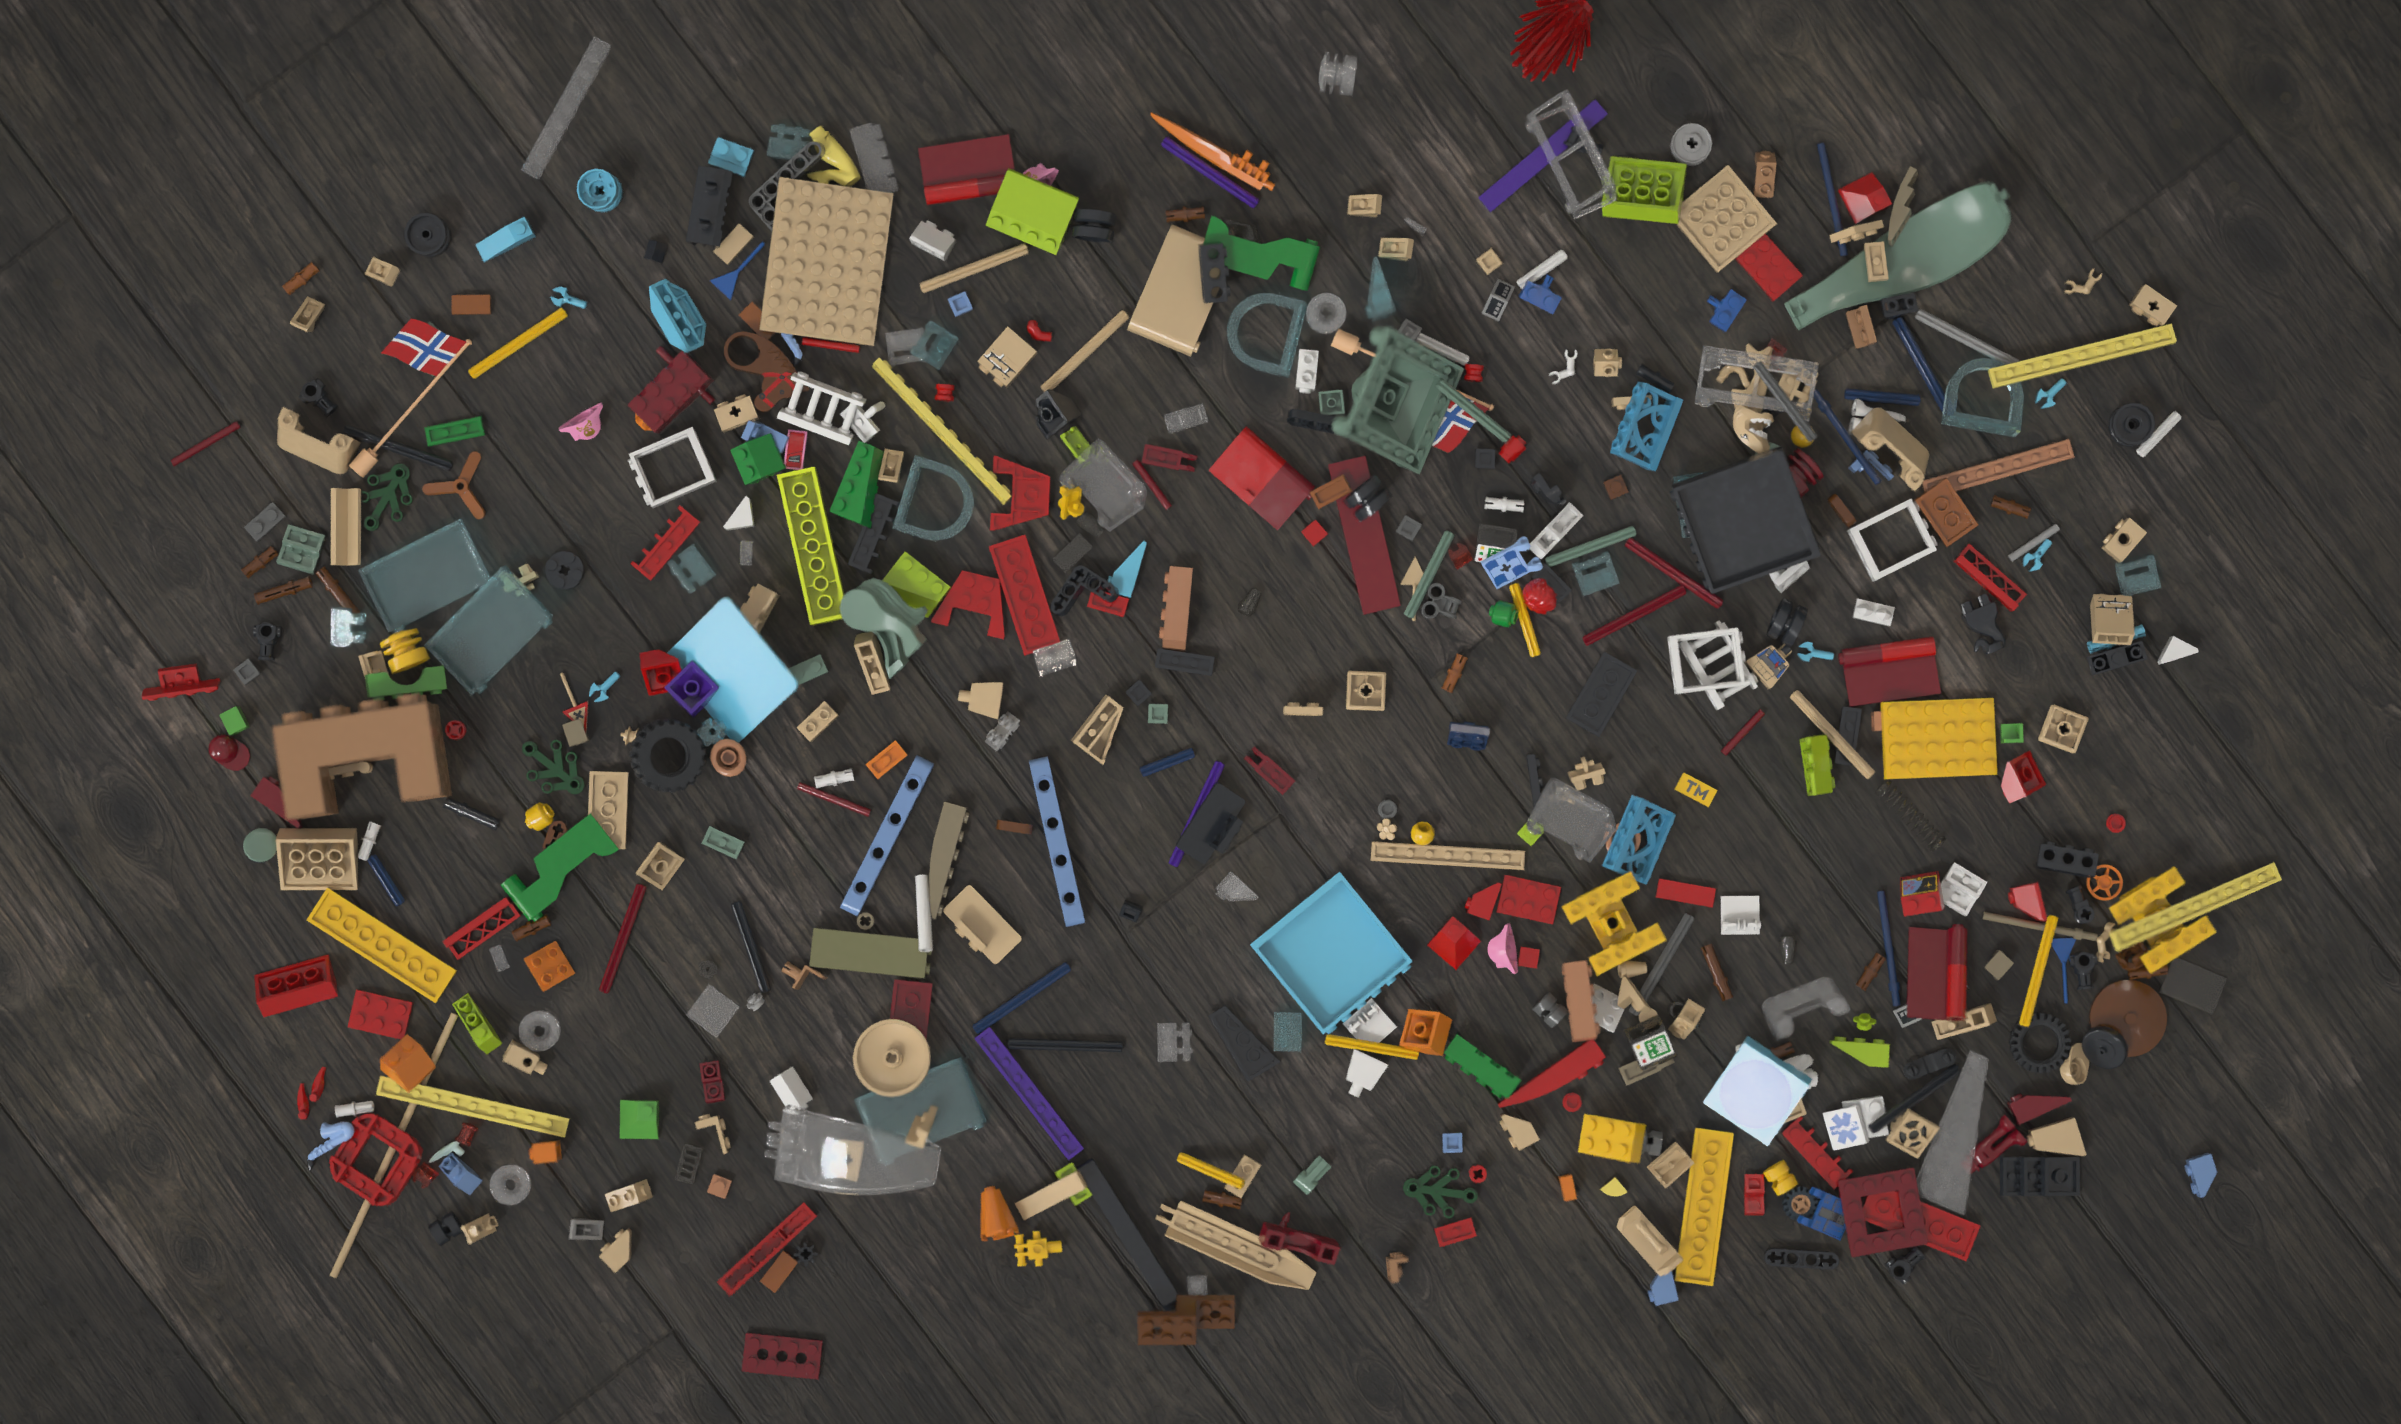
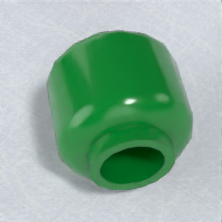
[1489,600,1519,628]

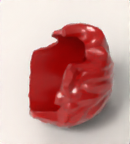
[1522,578,1557,614]

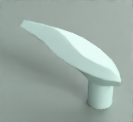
[429,1141,465,1163]

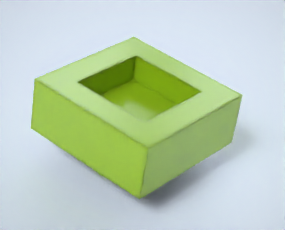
[1516,819,1544,846]

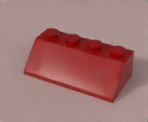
[254,955,338,1017]

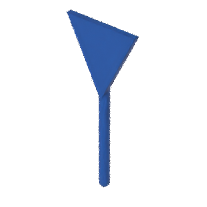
[710,242,765,300]
[2051,938,2076,1003]

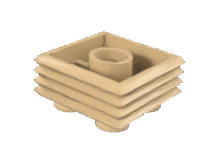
[1346,671,1386,711]
[2038,705,2089,753]

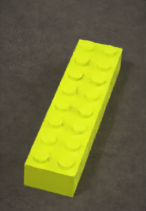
[777,467,844,626]

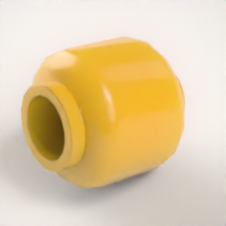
[525,803,554,831]

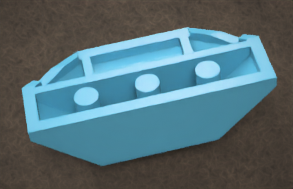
[649,279,706,353]

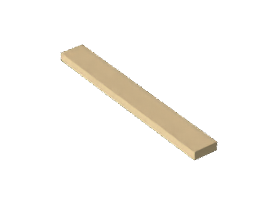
[1371,842,1525,870]

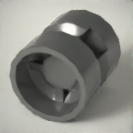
[1532,992,1568,1028]
[1641,1129,1663,1156]

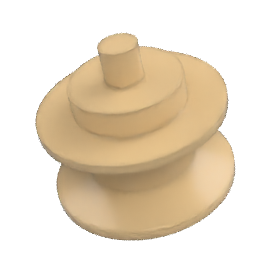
[621,726,639,745]

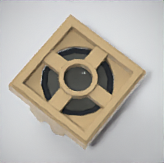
[1886,1109,1940,1159]

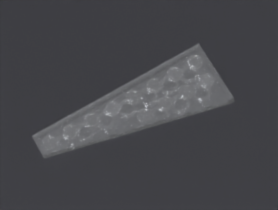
[1916,1051,1989,1215]

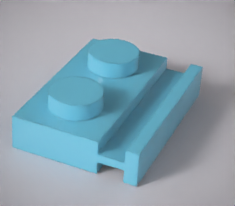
[708,137,754,177]

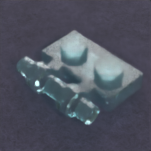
[767,124,810,162]
[667,544,716,594]

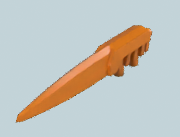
[1151,112,1276,191]

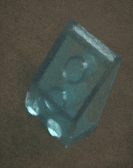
[1365,256,1396,322]

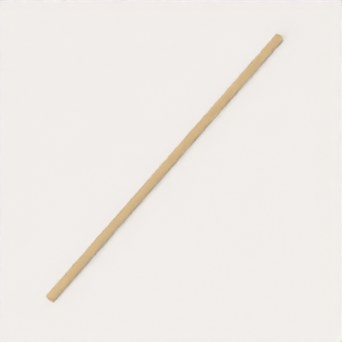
[330,1012,458,1278]

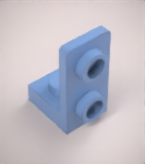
[741,420,789,454]
[1848,450,1894,480]

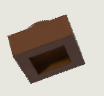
[1603,475,1628,500]

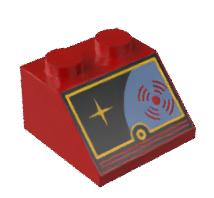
[1900,871,1945,916]

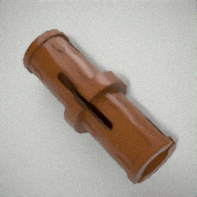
[282,262,319,295]
[1441,654,1468,693]

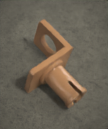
[782,961,828,990]

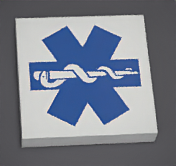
[1823,1105,1869,1150]

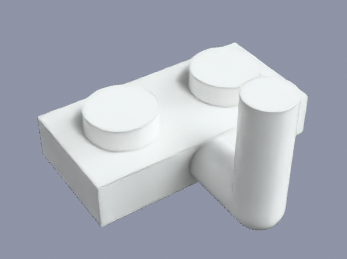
[840,402,885,443]

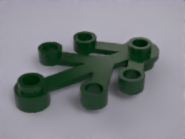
[361,464,413,531]
[522,740,584,794]
[1403,1165,1478,1218]

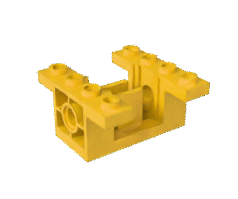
[2109,867,2216,973]
[1562,871,1666,975]

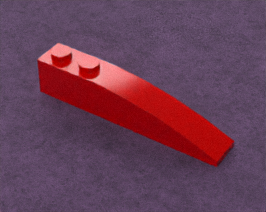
[1497,1040,1606,1108]
[717,1202,817,1296]

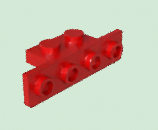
[142,664,220,701]

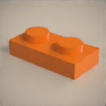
[866,740,908,779]

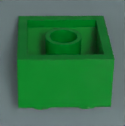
[730,433,786,485]

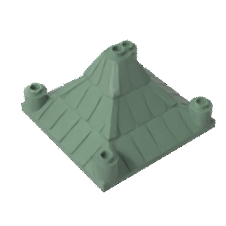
[1333,326,1464,474]

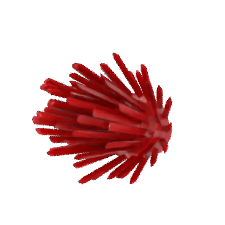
[1510,0,1594,82]

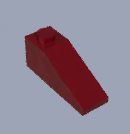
[250,776,303,828]
[2007,1093,2072,1125]

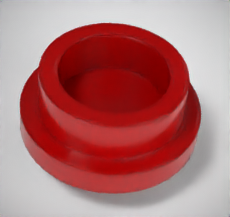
[2106,814,2126,833]
[1562,1093,1582,1112]

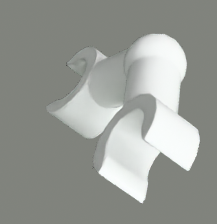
[1549,350,1577,384]

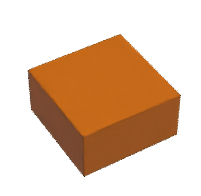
[1558,1174,1577,1201]

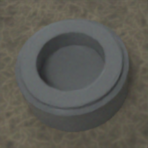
[1378,800,1397,819]

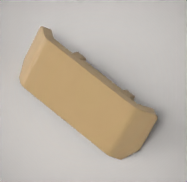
[1616,1206,1683,1277]

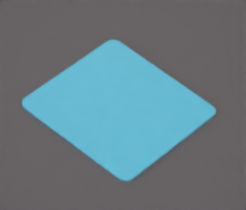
[667,598,798,743]

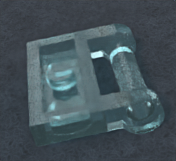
[910,321,959,370]
[1572,551,1620,596]
[2115,554,2161,596]

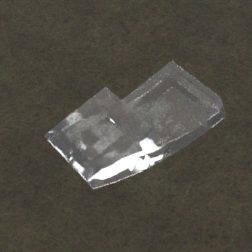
[1163,404,1208,434]

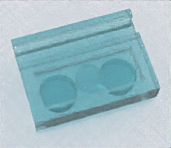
[1273,1012,1302,1051]

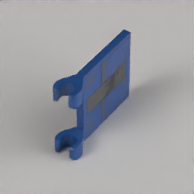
[1797,1187,1846,1240]

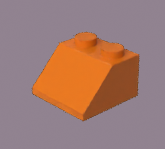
[1399,1009,1452,1056]
[380,1034,436,1093]

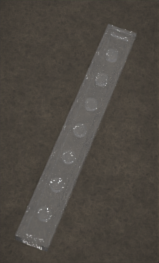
[521,36,612,180]

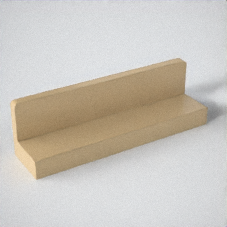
[331,488,361,566]

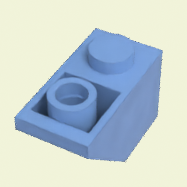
[438,1152,482,1195]
[2184,1153,2217,1198]

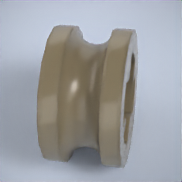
[857,912,874,930]

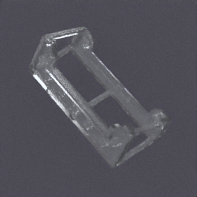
[1525,89,1617,219]
[1695,346,1818,421]

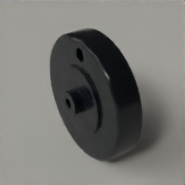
[2082,1026,2128,1069]

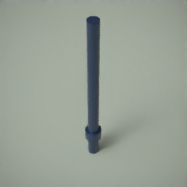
[1817,143,1848,256]
[1811,389,1882,485]
[1877,891,1901,1006]

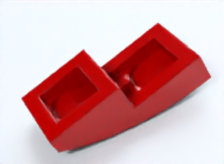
[1744,1174,1765,1215]

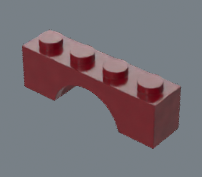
[1258,1222,1340,1265]

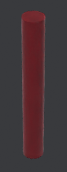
[1132,460,1172,510]
[1721,709,1765,756]

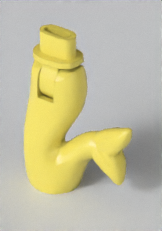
[807,126,861,187]

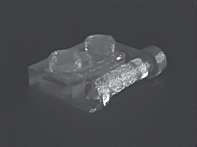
[885,328,928,367]

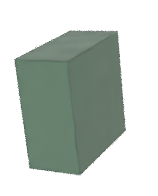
[1318,390,1345,416]

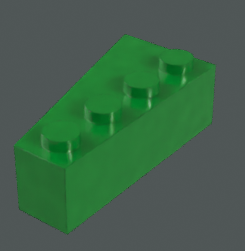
[829,441,884,529]
[1444,1034,1521,1099]

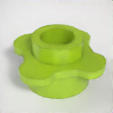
[1853,1013,1876,1031]

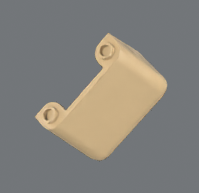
[277,407,361,474]
[1851,407,1929,491]

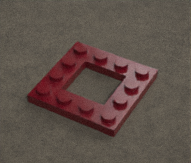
[1837,1167,1928,1257]

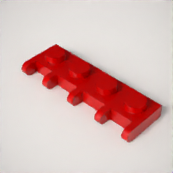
[631,506,701,581]
[1781,1116,1853,1189]

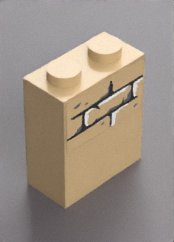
[978,326,1037,388]
[2090,594,2134,645]

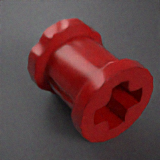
[1469,1165,1487,1183]

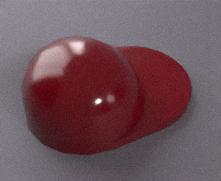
[208,734,250,771]

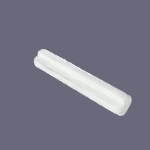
[1517,250,1568,289]
[1416,333,1470,366]
[2136,411,2182,457]

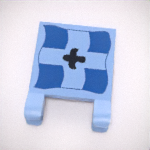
[1481,536,1543,589]

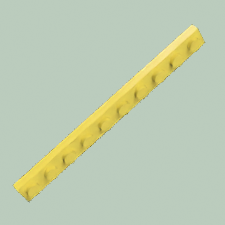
[1988,324,2177,389]
[872,358,1011,505]
[2109,862,2282,951]
[376,1076,570,1138]

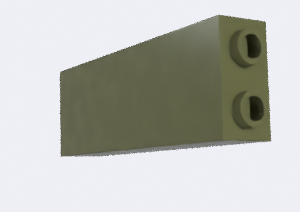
[810,928,932,978]

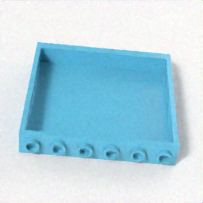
[1250,872,1413,1034]

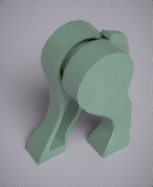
[840,578,928,679]

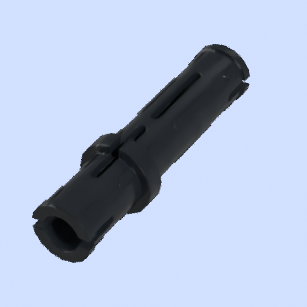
[443,796,501,831]

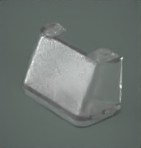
[1059,439,1147,532]
[1526,778,1617,862]
[1762,977,1850,1040]

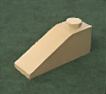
[854,631,890,695]
[1932,1003,1997,1040]

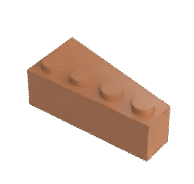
[1159,566,1193,652]
[1562,961,1600,1042]

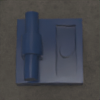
[1447,721,1489,751]

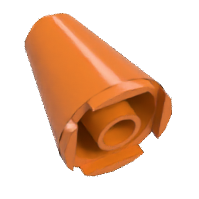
[981,1186,1019,1241]

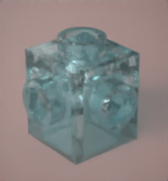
[696,718,728,747]

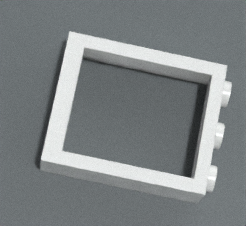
[628,427,716,508]
[1847,499,1937,582]
[1667,628,1748,694]

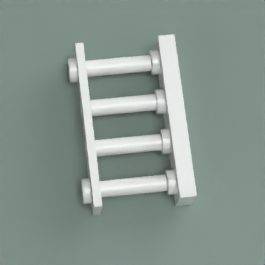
[777,372,866,445]
[1678,620,1758,710]

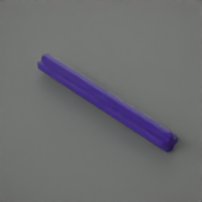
[1161,137,1259,208]
[1169,761,1224,867]

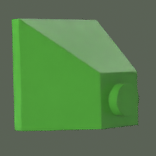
[620,1100,659,1139]

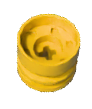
[380,628,430,674]

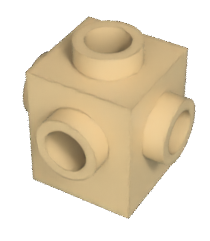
[1593,349,1622,377]

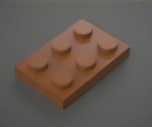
[1914,478,1978,547]

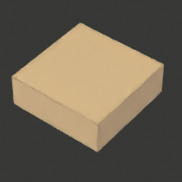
[1476,248,1503,275]

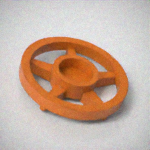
[2086,865,2123,901]

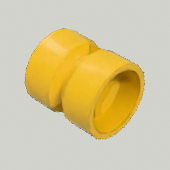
[1763,1160,1798,1196]

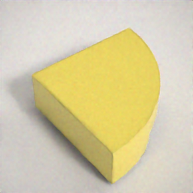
[1600,1177,1627,1196]

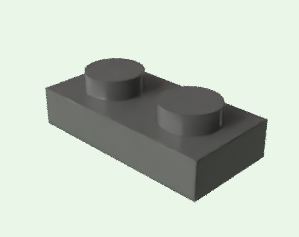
[244,502,287,542]

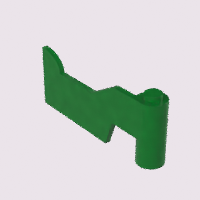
[1203,216,1321,291]
[500,813,619,922]

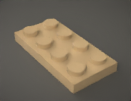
[588,771,629,849]

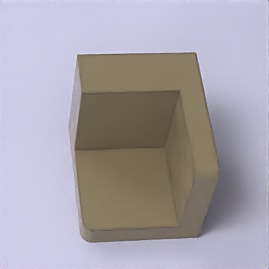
[562,719,590,747]
[1984,950,2014,980]

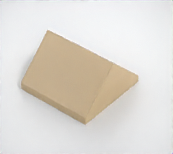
[636,842,685,890]

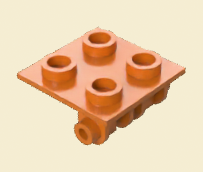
[524,941,575,992]

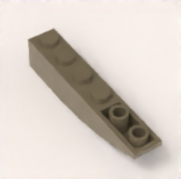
[929,802,970,919]

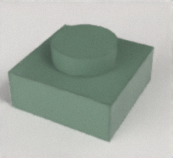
[1148,704,1168,724]

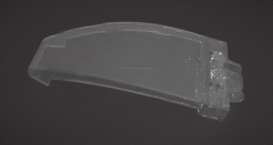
[765,1104,941,1195]

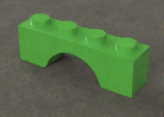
[365,666,447,701]

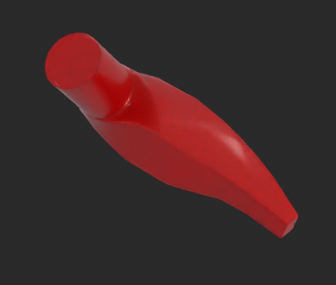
[309,1067,326,1102]
[297,1083,309,1120]

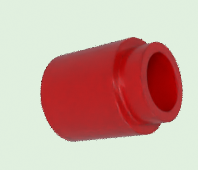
[1498,435,1526,463]

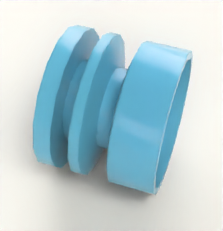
[577,169,623,212]

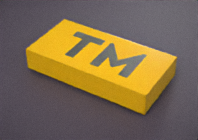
[1674,772,1718,807]

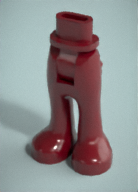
[1960,1114,2028,1175]

